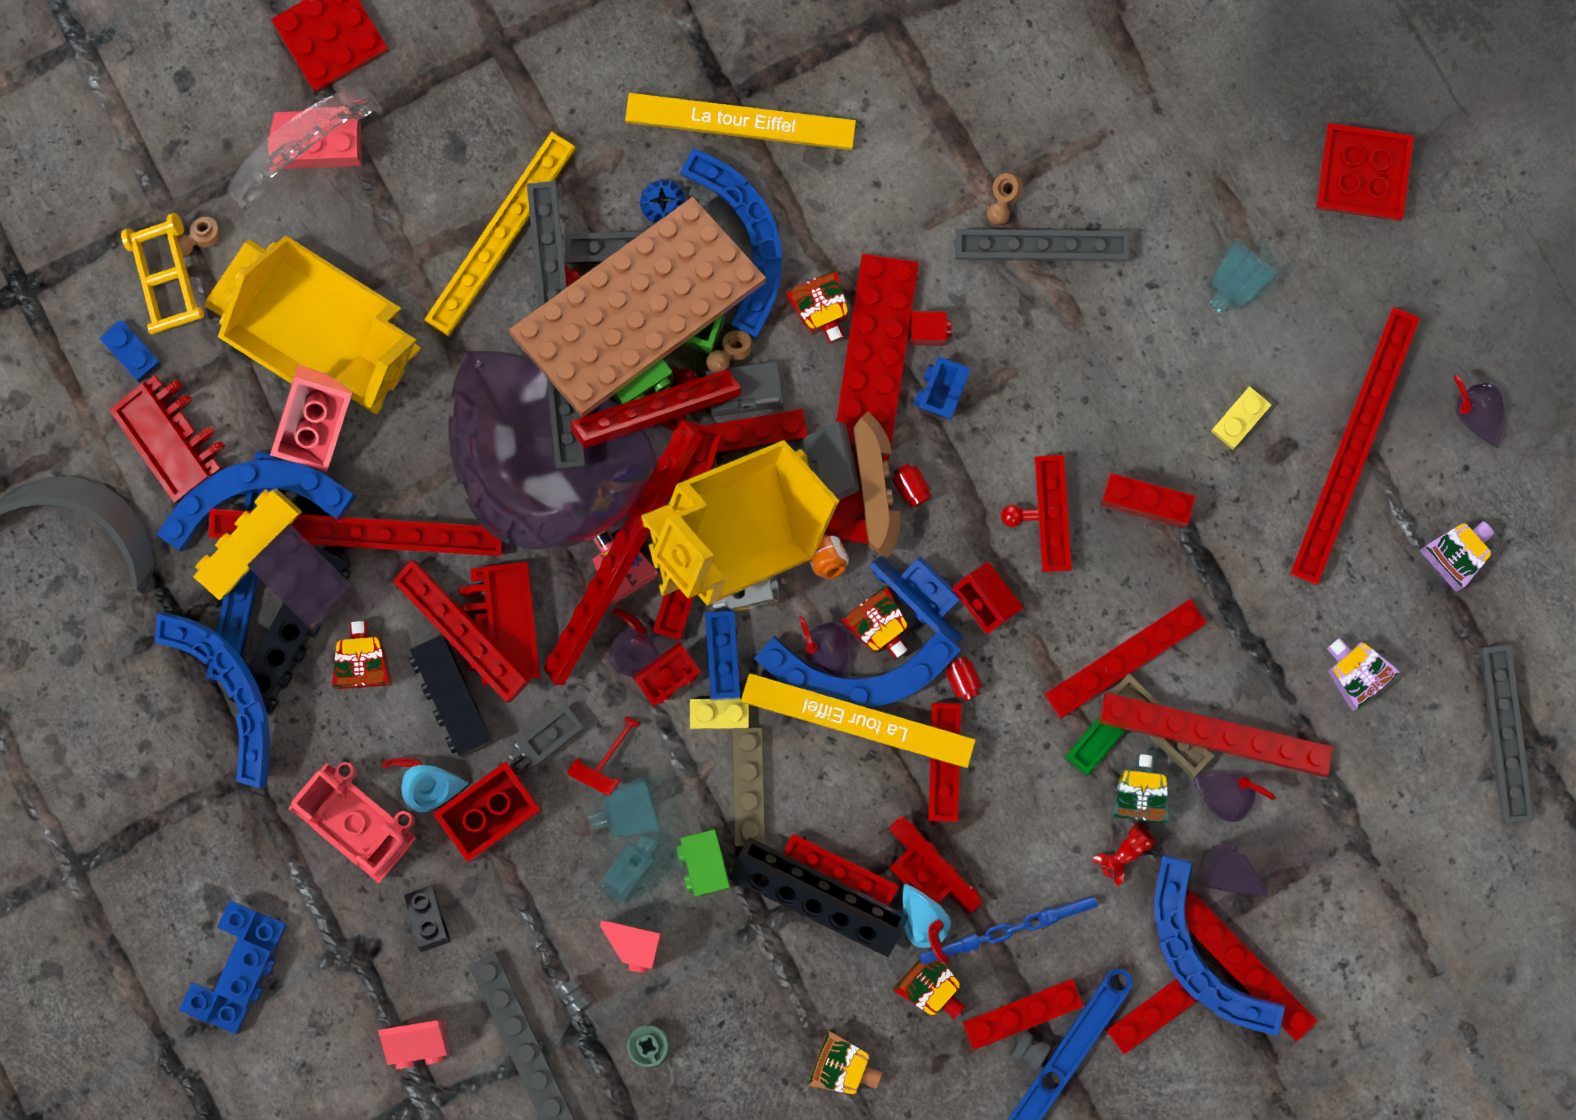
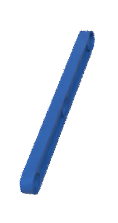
[1007,969,1132,1120]

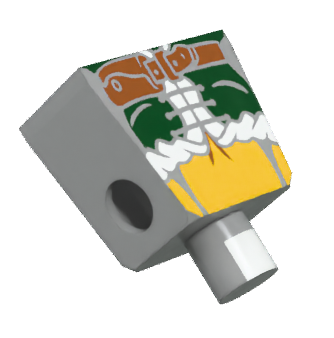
[712,575,782,611]

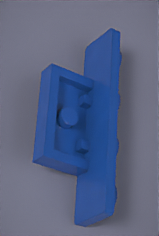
[869,556,963,644]

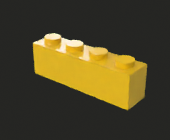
[193,488,302,600]

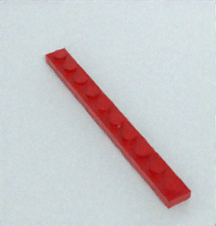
[1289,307,1420,586]
[543,420,704,686]
[208,508,504,556]

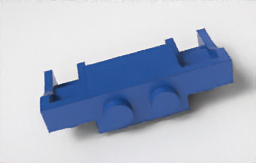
[179,900,288,1034]

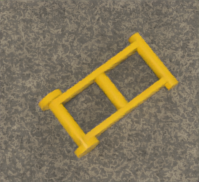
[121,213,204,335]

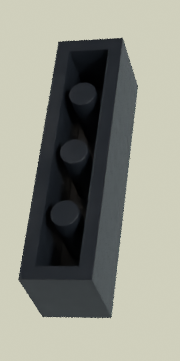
[409,634,494,757]

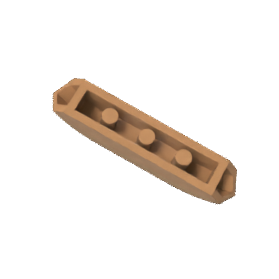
[853,412,901,558]

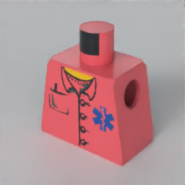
[592,531,659,605]

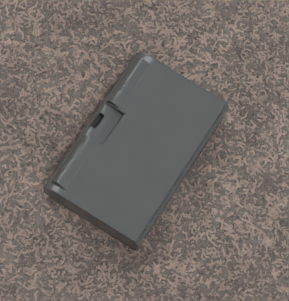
[706,361,783,417]
[803,422,861,500]

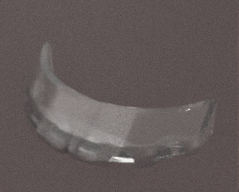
[227,87,384,217]

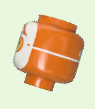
[809,534,849,579]

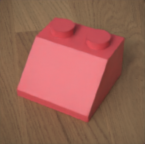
[600,920,663,973]
[378,1019,450,1069]

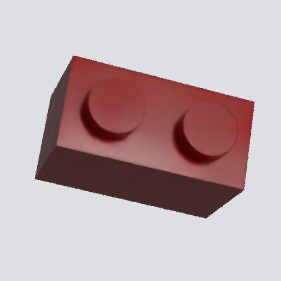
[952,561,1023,635]

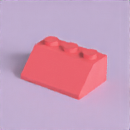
[270,109,362,169]
[270,365,352,472]

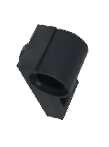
[404,885,450,952]

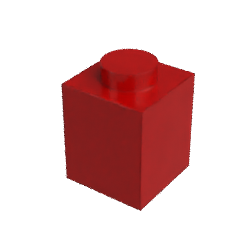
[910,311,952,346]

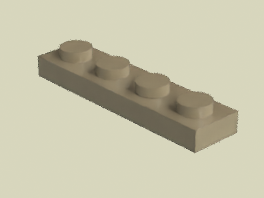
[1111,674,1214,778]
[733,728,765,847]

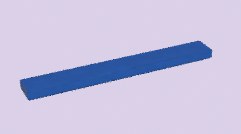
[206,451,285,681]

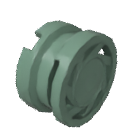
[627,1025,670,1067]

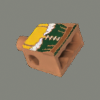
[808,1030,882,1095]

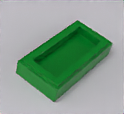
[1064,715,1125,776]

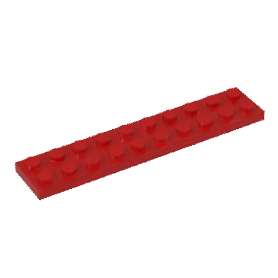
[824,254,919,545]

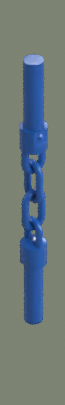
[919,896,1097,965]

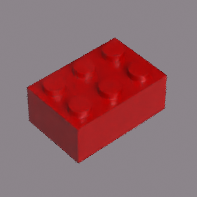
[433,761,543,863]

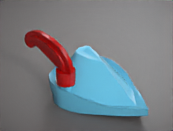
[382,758,469,812]
[903,883,951,964]

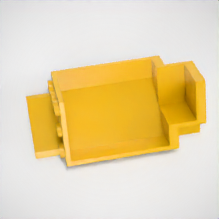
[204,235,422,415]
[641,440,839,606]

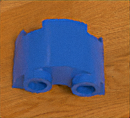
[913,356,971,421]

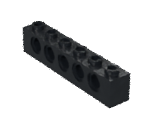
[229,545,351,715]
[728,837,909,958]

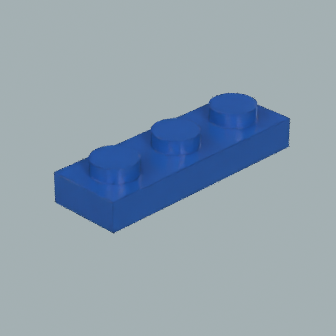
[705,611,740,701]

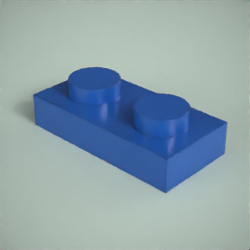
[99,320,161,382]

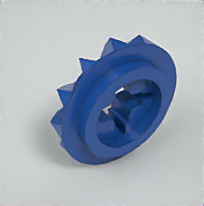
[640,179,686,223]

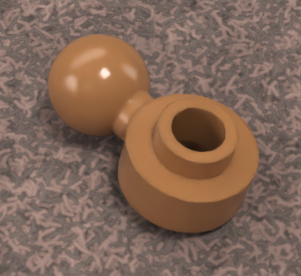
[987,173,1023,226]
[170,217,221,257]
[706,330,752,373]

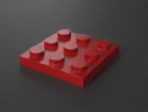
[271,0,389,93]
[1315,123,1414,222]

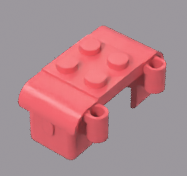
[288,762,417,884]

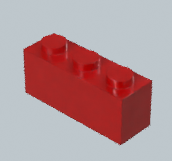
[1100,473,1196,528]

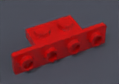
[888,816,983,914]

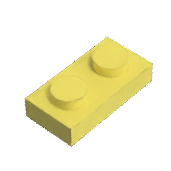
[1211,386,1271,450]
[690,699,749,729]

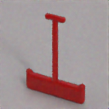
[567,716,640,796]

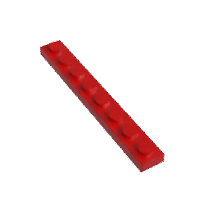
[1099,693,1333,777]

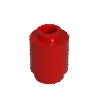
[892,463,932,509]
[945,656,983,702]

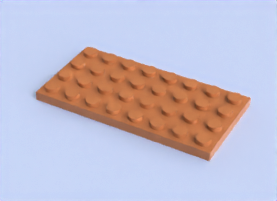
[509,197,766,417]

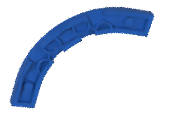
[680,148,782,339]
[157,460,356,552]
[154,612,270,788]
[754,629,961,708]
[1154,854,1286,1036]

